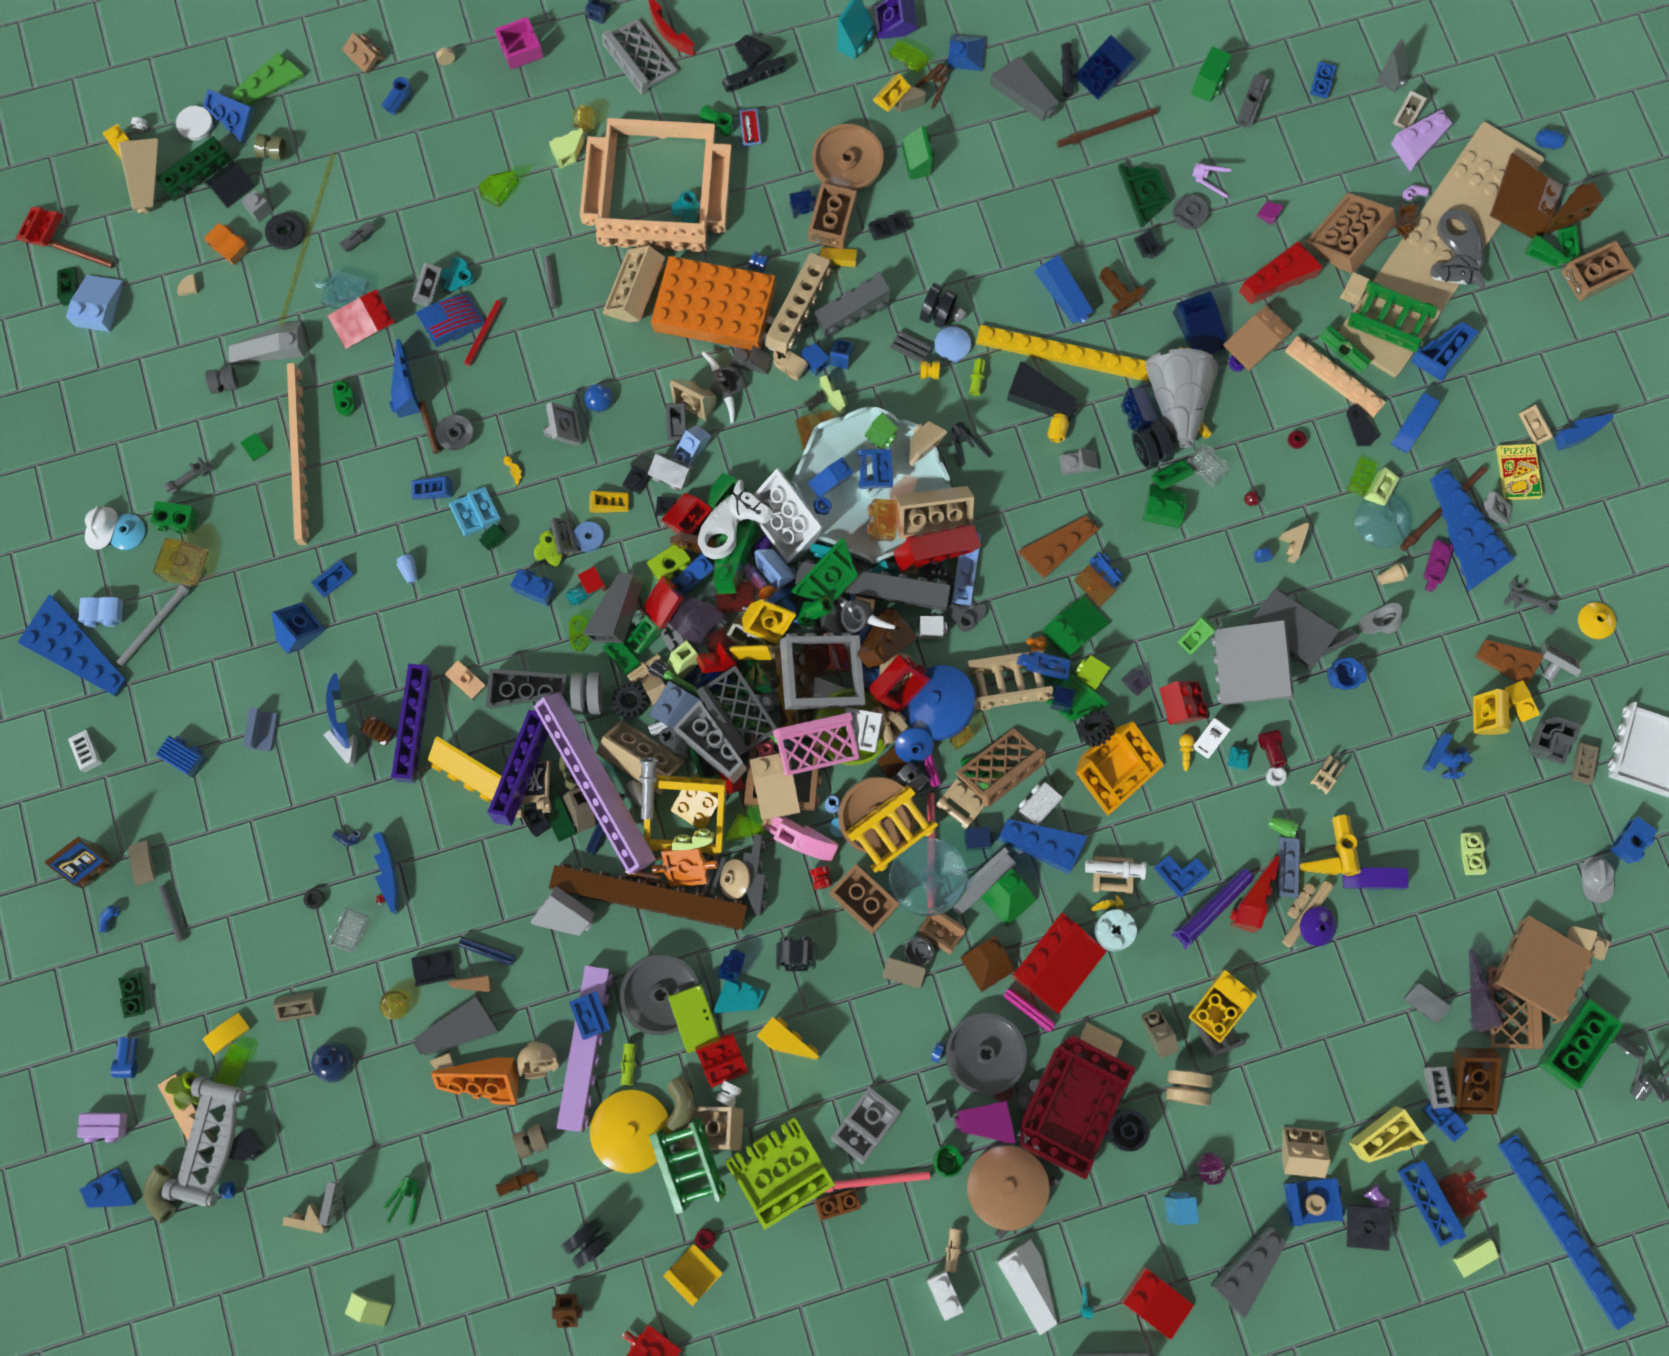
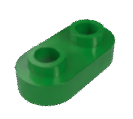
[332,380,356,417]

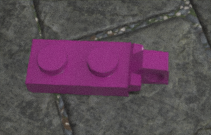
[1423,539,1453,592]

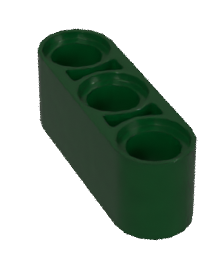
[546,784,577,842]

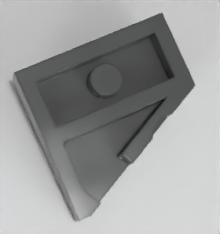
[1195,1023,1246,1058]

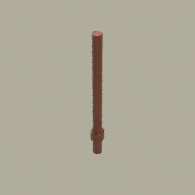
[1057,107,1157,148]

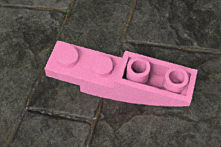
[761,816,840,862]

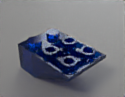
[1074,35,1139,100]
[1173,291,1227,354]

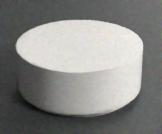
[1266,767,1287,786]

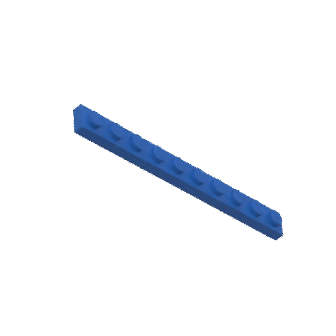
[1497,1135,1635,1330]

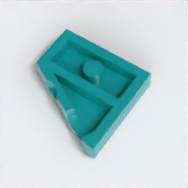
[713,976,765,1014]

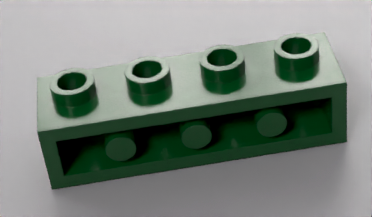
[155,136,232,201]

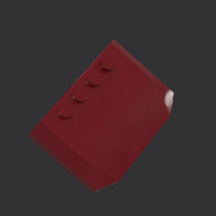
[1020,1035,1136,1180]

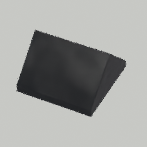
[204,161,256,209]

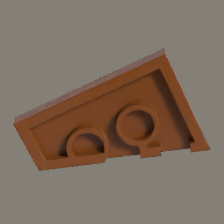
[1474,640,1543,686]

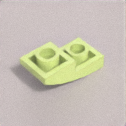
[820,375,848,414]
[672,829,715,850]
[1461,832,1487,875]

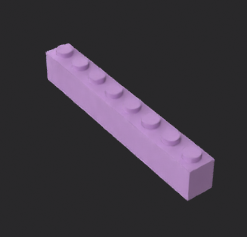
[557,966,613,1132]

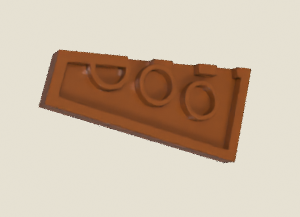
[1018,516,1099,579]

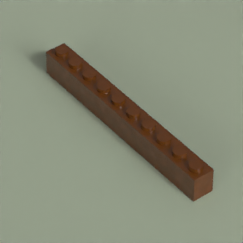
[549,863,748,931]

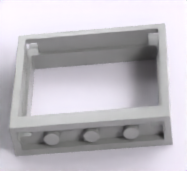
[780,632,865,710]

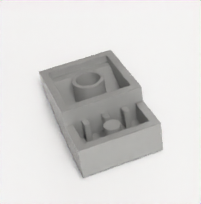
[830,1087,901,1164]

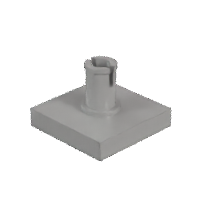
[543,402,582,446]
[1541,641,1582,681]

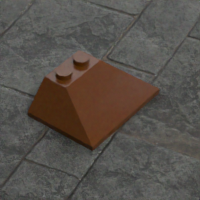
[1490,153,1563,239]

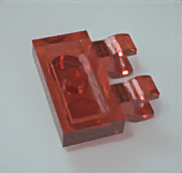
[1437,1170,1488,1220]

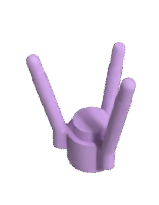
[1192,162,1232,198]

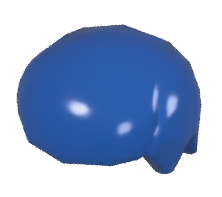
[584,384,613,412]

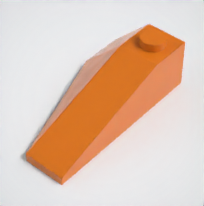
[431,1058,519,1105]

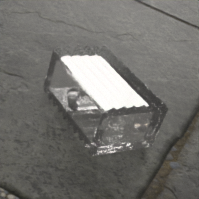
[1186,444,1231,489]
[329,907,371,954]

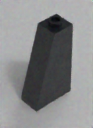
[1007,361,1079,421]

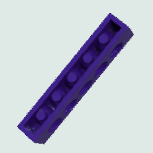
[391,663,432,783]
[487,710,549,826]

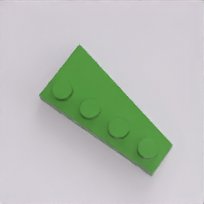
[227,51,305,106]

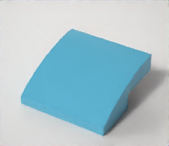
[449,487,500,537]

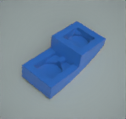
[1421,1098,1469,1142]

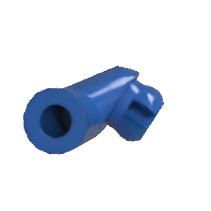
[98,905,120,932]

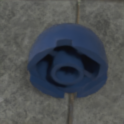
[311,1042,354,1083]

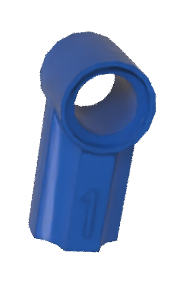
[381,77,413,115]
[111,1038,138,1078]

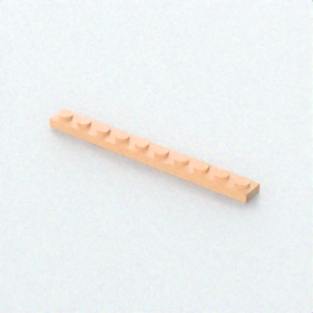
[287,363,309,545]

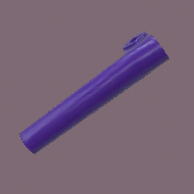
[1171,868,1254,949]

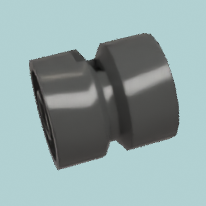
[205,366,239,394]
[893,761,930,798]

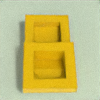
[203,1013,250,1055]

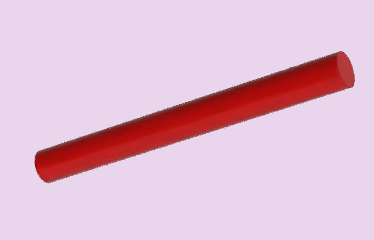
[464,300,503,366]

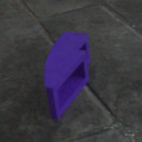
[1343,868,1409,890]

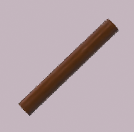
[418,401,441,454]

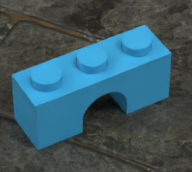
[1164,1192,1199,1225]

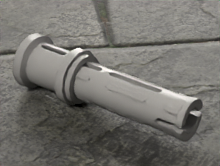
[639,758,658,820]

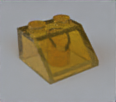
[153,538,209,586]

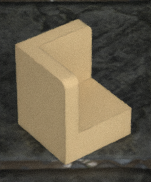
[1340,272,1370,305]

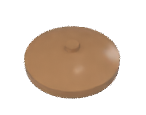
[812,124,884,191]
[838,777,916,855]
[967,1146,1049,1231]

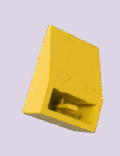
[1188,970,1257,1043]
[757,1017,819,1060]

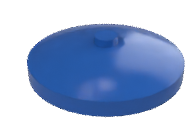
[902,665,977,741]

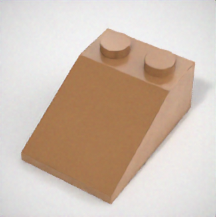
[1223,305,1293,371]

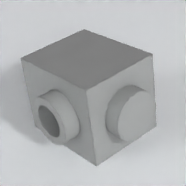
[241,190,273,223]

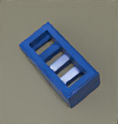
[411,476,452,500]

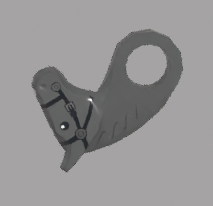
[1430,209,1485,289]

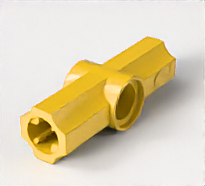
[1332,815,1361,876]

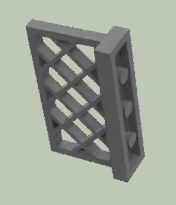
[696,666,777,757]

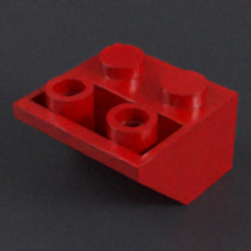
[661,493,713,536]
[1159,681,1209,725]

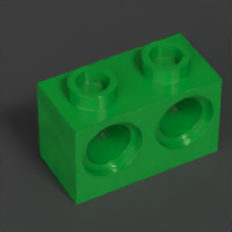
[150,501,198,535]

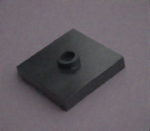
[1347,1204,1390,1251]

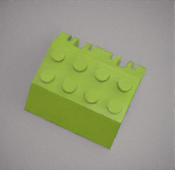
[725,1117,835,1230]

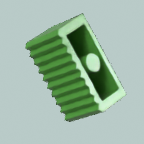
[864,412,899,449]

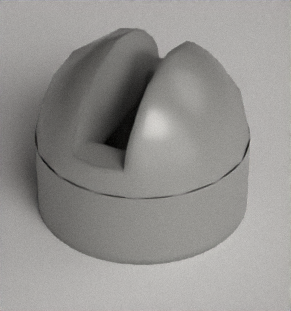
[951,306,967,322]

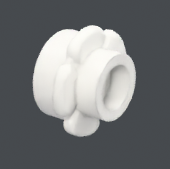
[129,117,148,133]

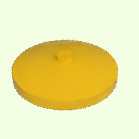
[590,1090,672,1173]

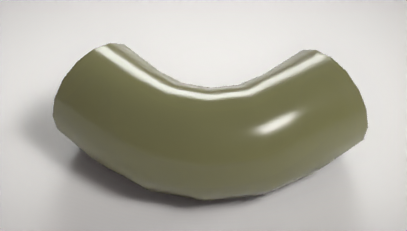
[665,1077,695,1132]
[144,1165,176,1224]

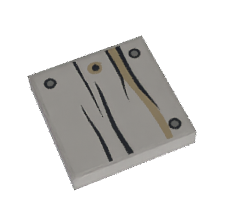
[319,1181,346,1226]

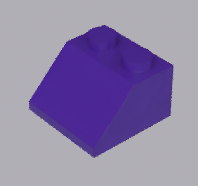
[874,0,918,39]

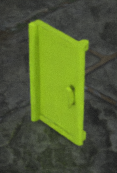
[667,984,719,1054]

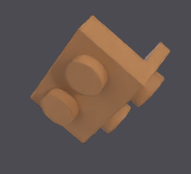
[342,32,385,74]
[917,907,966,955]

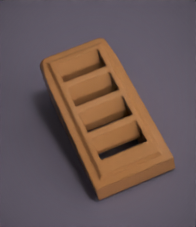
[448,975,493,993]

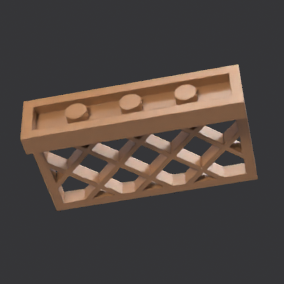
[956,728,1046,808]
[1488,967,1543,1050]

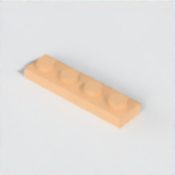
[158,1074,215,1154]

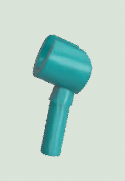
[1080,1287,1094,1319]

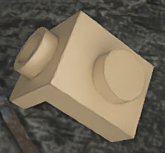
[885,710,909,739]

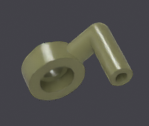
[558,755,579,790]

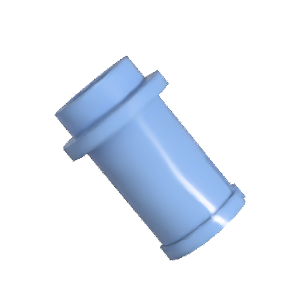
[825,796,840,813]

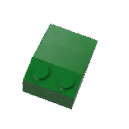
[1042,596,1110,660]

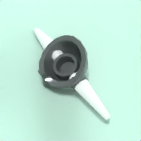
[702,352,743,423]
[837,596,895,633]

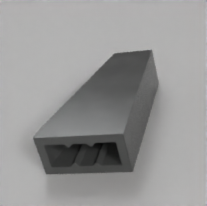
[990,56,1059,121]
[583,572,644,643]
[414,997,500,1056]

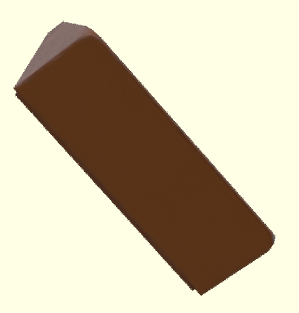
[877,746,916,778]

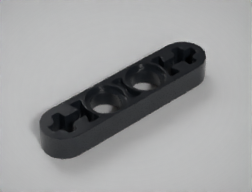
[722,57,789,92]

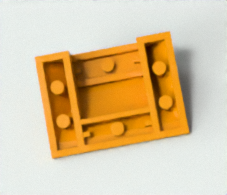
[1076,722,1164,816]

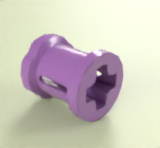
[1363,1184,1391,1207]

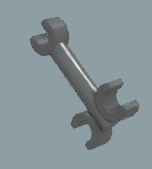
[164,458,215,494]
[1504,579,1558,615]

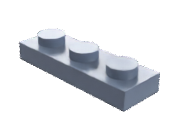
[1277,837,1300,898]

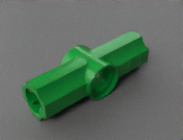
[1319,325,1371,373]

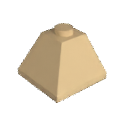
[909,421,947,466]

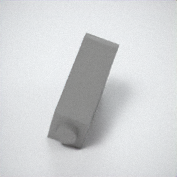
[530,886,595,936]

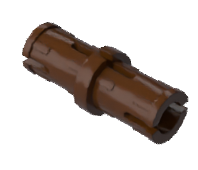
[495,1169,539,1197]

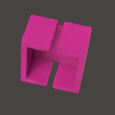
[494,17,543,70]

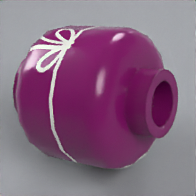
[1197,1152,1226,1185]

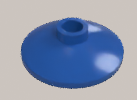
[895,728,934,763]

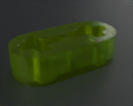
[569,615,588,652]

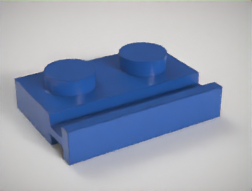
[569,991,611,1040]

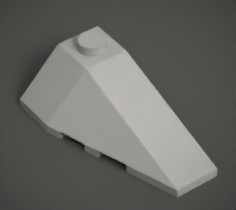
[229,322,304,365]

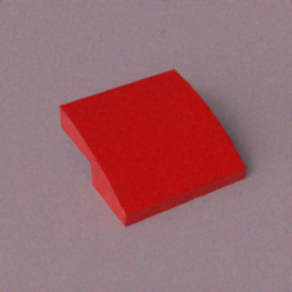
[16,207,63,246]
[643,575,683,629]
[695,1032,748,1088]

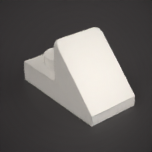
[1192,718,1231,758]
[324,730,358,767]

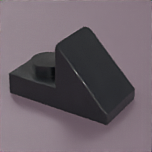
[622,454,653,495]
[522,802,551,837]

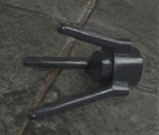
[950,422,991,466]

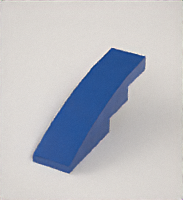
[373,832,399,915]

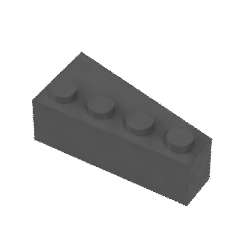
[486,669,570,709]

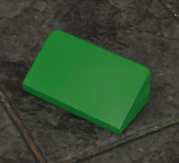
[1558,225,1582,264]

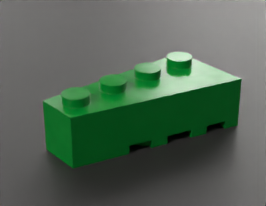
[714,519,758,594]

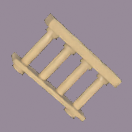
[967,650,1053,710]

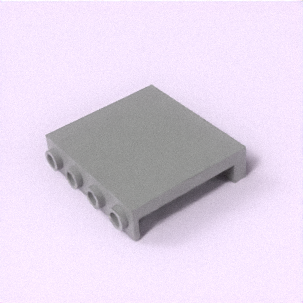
[1212,620,1294,708]

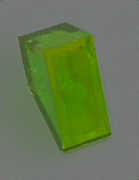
[478,170,519,208]

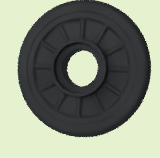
[265,213,305,250]

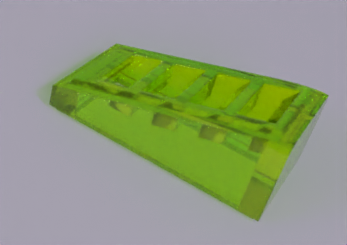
[1346,457,1377,497]

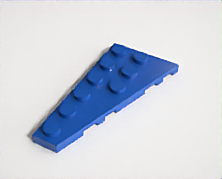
[1430,468,1514,591]
[17,594,127,697]

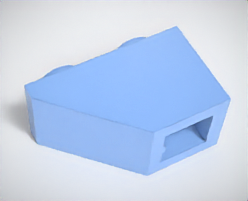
[672,425,711,465]

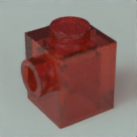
[705,628,733,653]

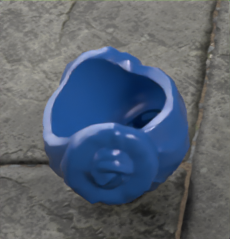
[1327,657,1367,691]

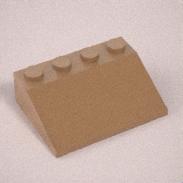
[1305,193,1396,273]

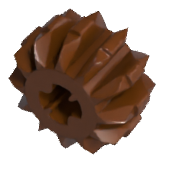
[360,716,396,745]

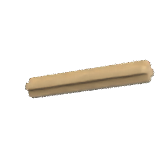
[1282,881,1334,948]

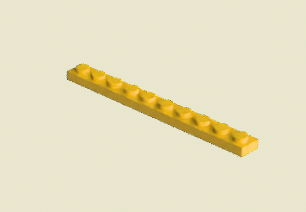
[976,325,1151,383]

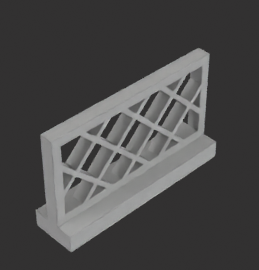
[602,19,677,95]

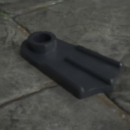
[1346,405,1379,447]

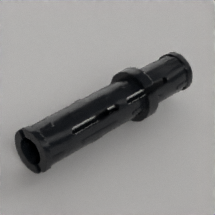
[1060,42,1074,97]

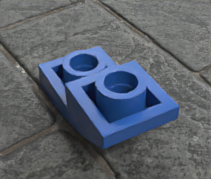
[1310,62,1336,99]

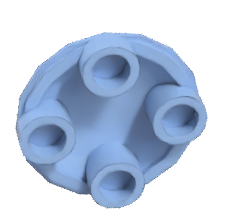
[935,327,971,362]

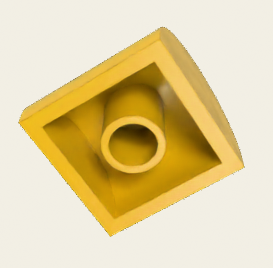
[1473,689,1512,735]

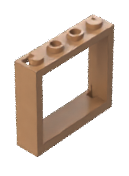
[744,728,823,812]

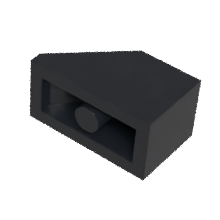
[228,1128,267,1161]

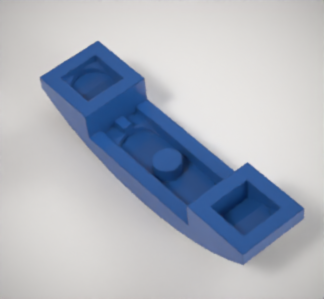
[326,673,350,749]

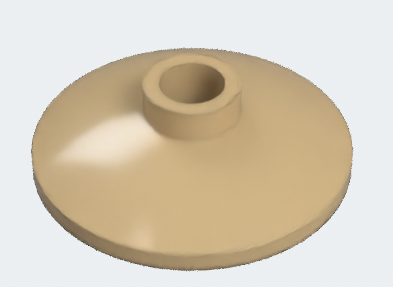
[719,859,750,899]

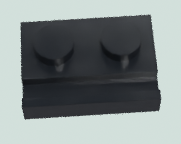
[411,950,456,987]

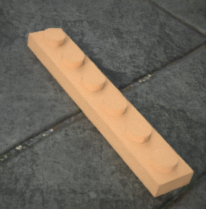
[1285,336,1386,418]

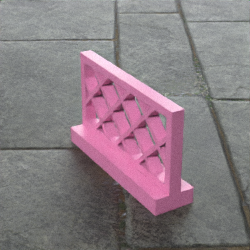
[773,712,860,776]

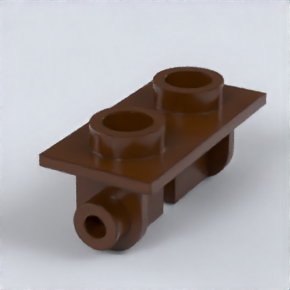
[1395,203,1418,240]

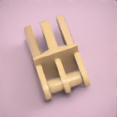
[1310,755,1346,795]

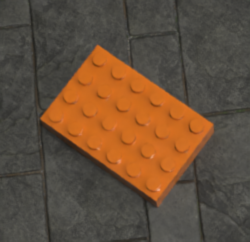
[651,256,777,350]

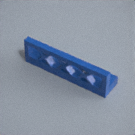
[1397,1160,1467,1247]

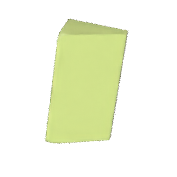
[1364,467,1400,506]
[1453,1238,1499,1278]

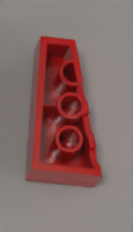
[1239,241,1323,304]
[893,524,981,573]

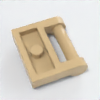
[935,779,985,829]
[1092,856,1134,894]

